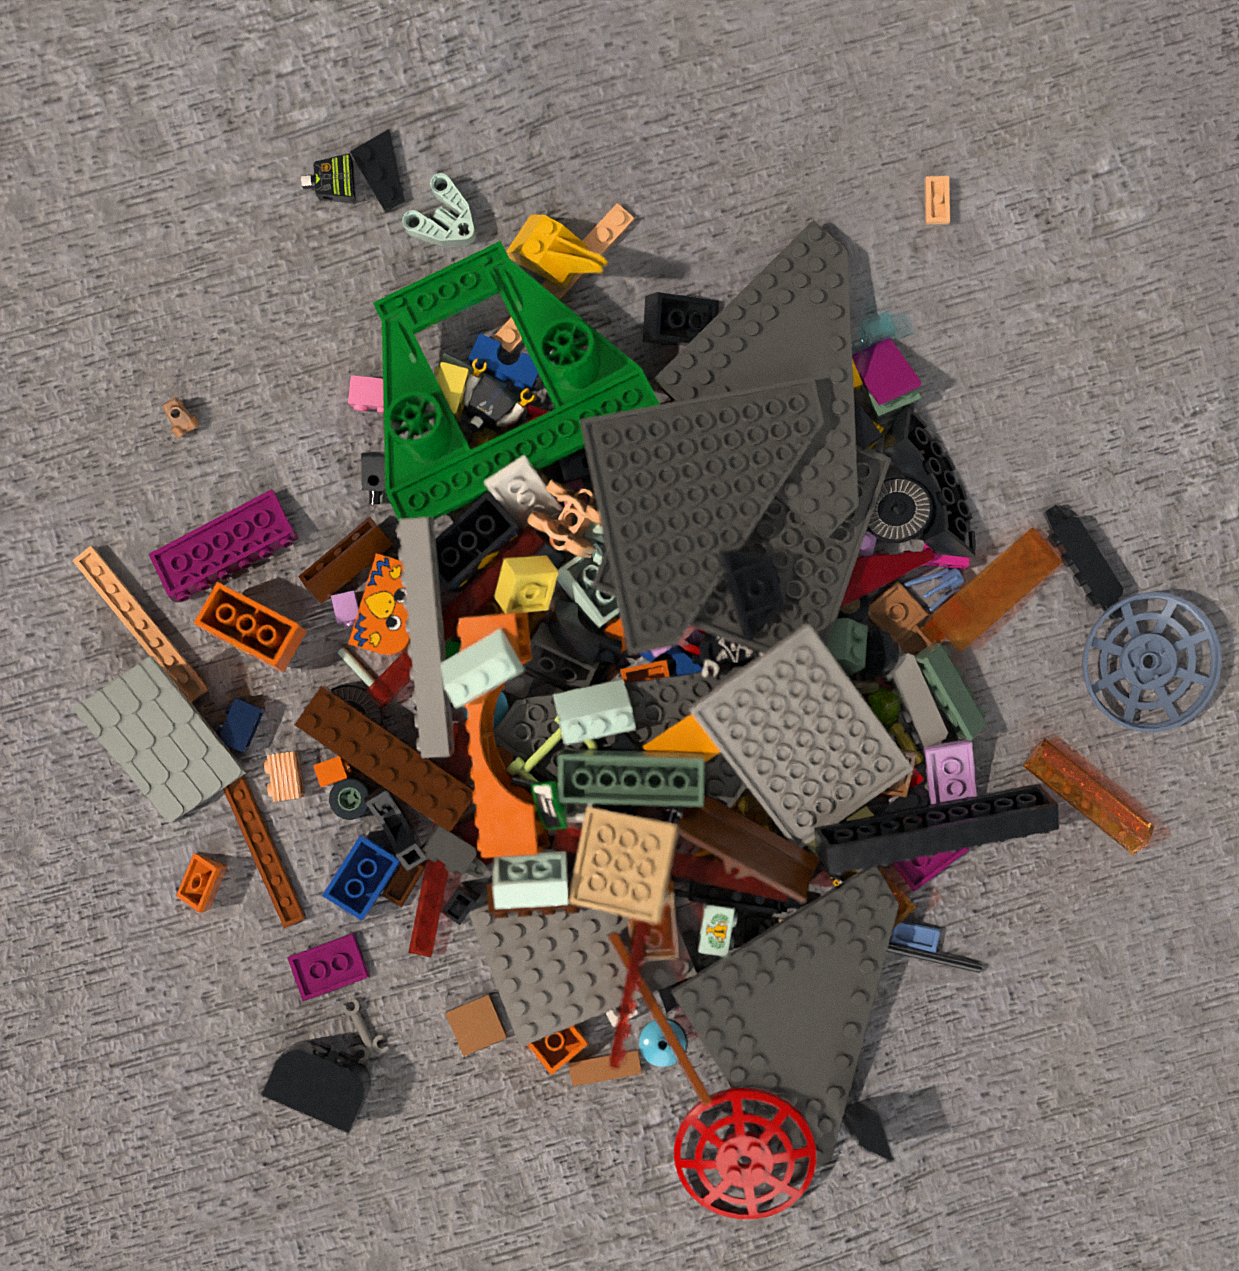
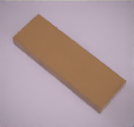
[568,1049,642,1086]

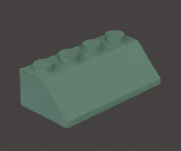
[914,643,987,741]

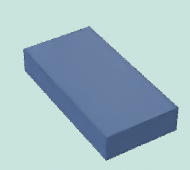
[889,919,940,953]

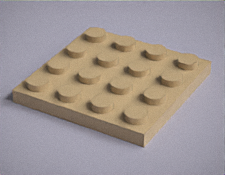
[568,807,678,923]

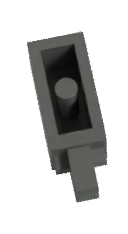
[422,824,488,879]

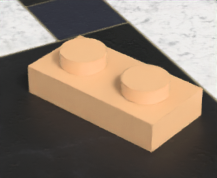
[924,176,950,225]

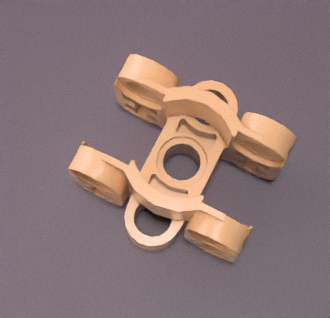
[527,480,602,558]

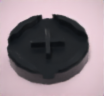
[860,630,900,677]

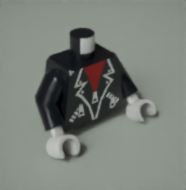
[699,632,763,677]

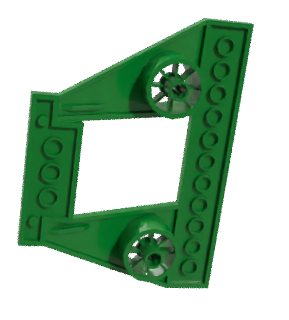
[373,241,660,521]

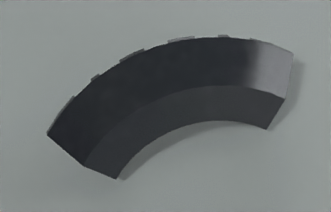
[883,406,976,558]

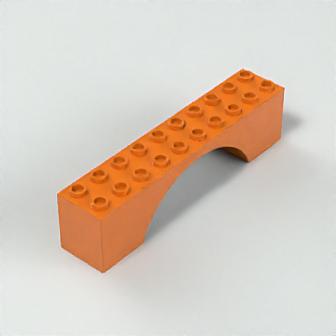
[457,612,550,858]

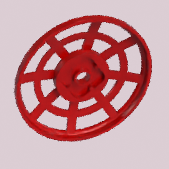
[674,1088,816,1220]

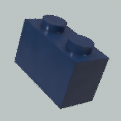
[216,698,265,752]

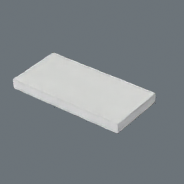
[484,456,563,537]

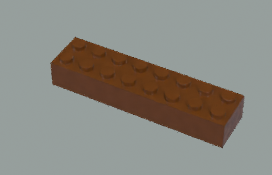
[294,686,475,833]

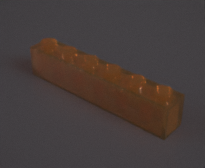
[1023,738,1155,855]

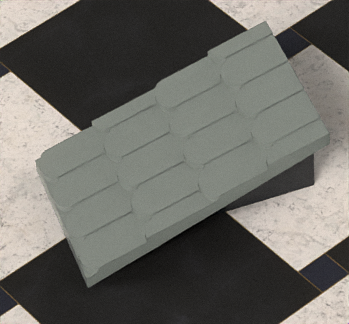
[73,656,248,823]

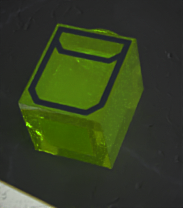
[867,688,902,728]

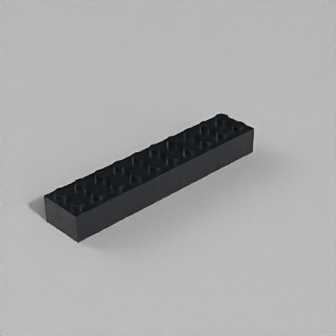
[814,784,1059,875]

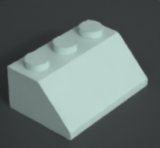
[557,543,619,631]
[441,628,525,708]
[553,679,636,745]
[493,851,568,908]

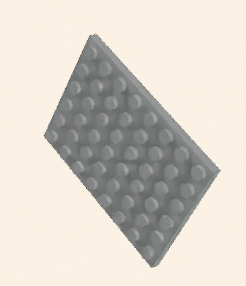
[689,623,914,848]
[469,870,697,1047]

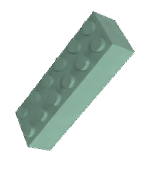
[558,749,705,807]

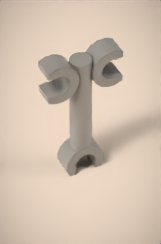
[342,997,390,1063]

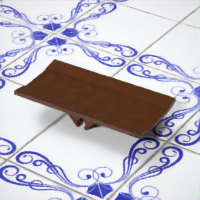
[677,795,819,903]

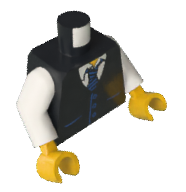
[464,358,536,433]

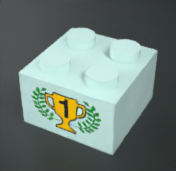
[697,903,738,956]

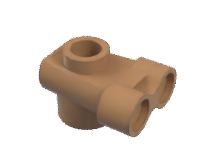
[162,397,200,438]

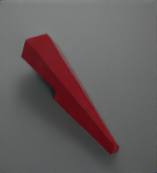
[840,548,935,608]

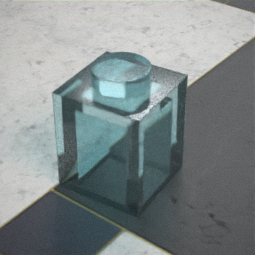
[858,311,897,347]

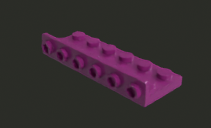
[149,489,299,603]

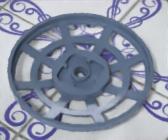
[1082,592,1222,732]

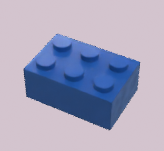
[322,833,401,921]

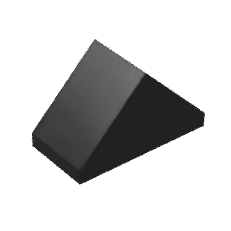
[441,882,481,925]

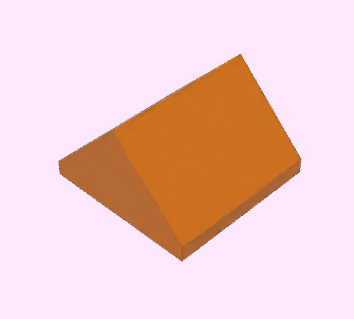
[176,853,228,913]

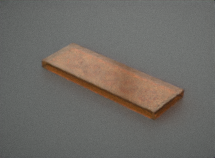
[929,527,1063,652]

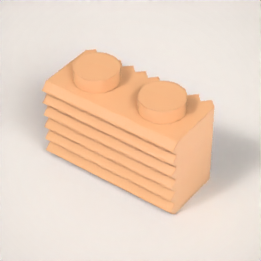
[264,751,305,802]

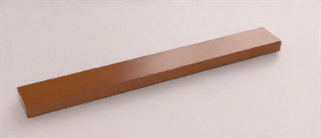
[223,748,307,928]
[607,931,712,1106]

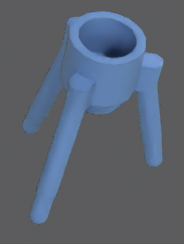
[902,568,964,612]

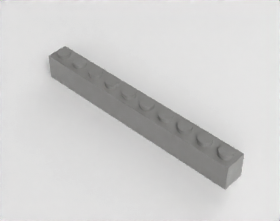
[397,516,455,758]

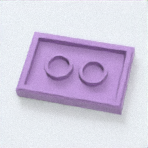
[924,740,978,805]

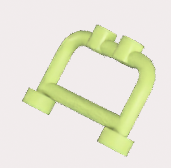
[505,716,598,788]

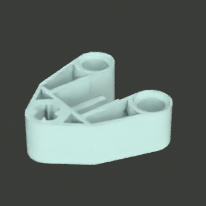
[402,173,476,247]

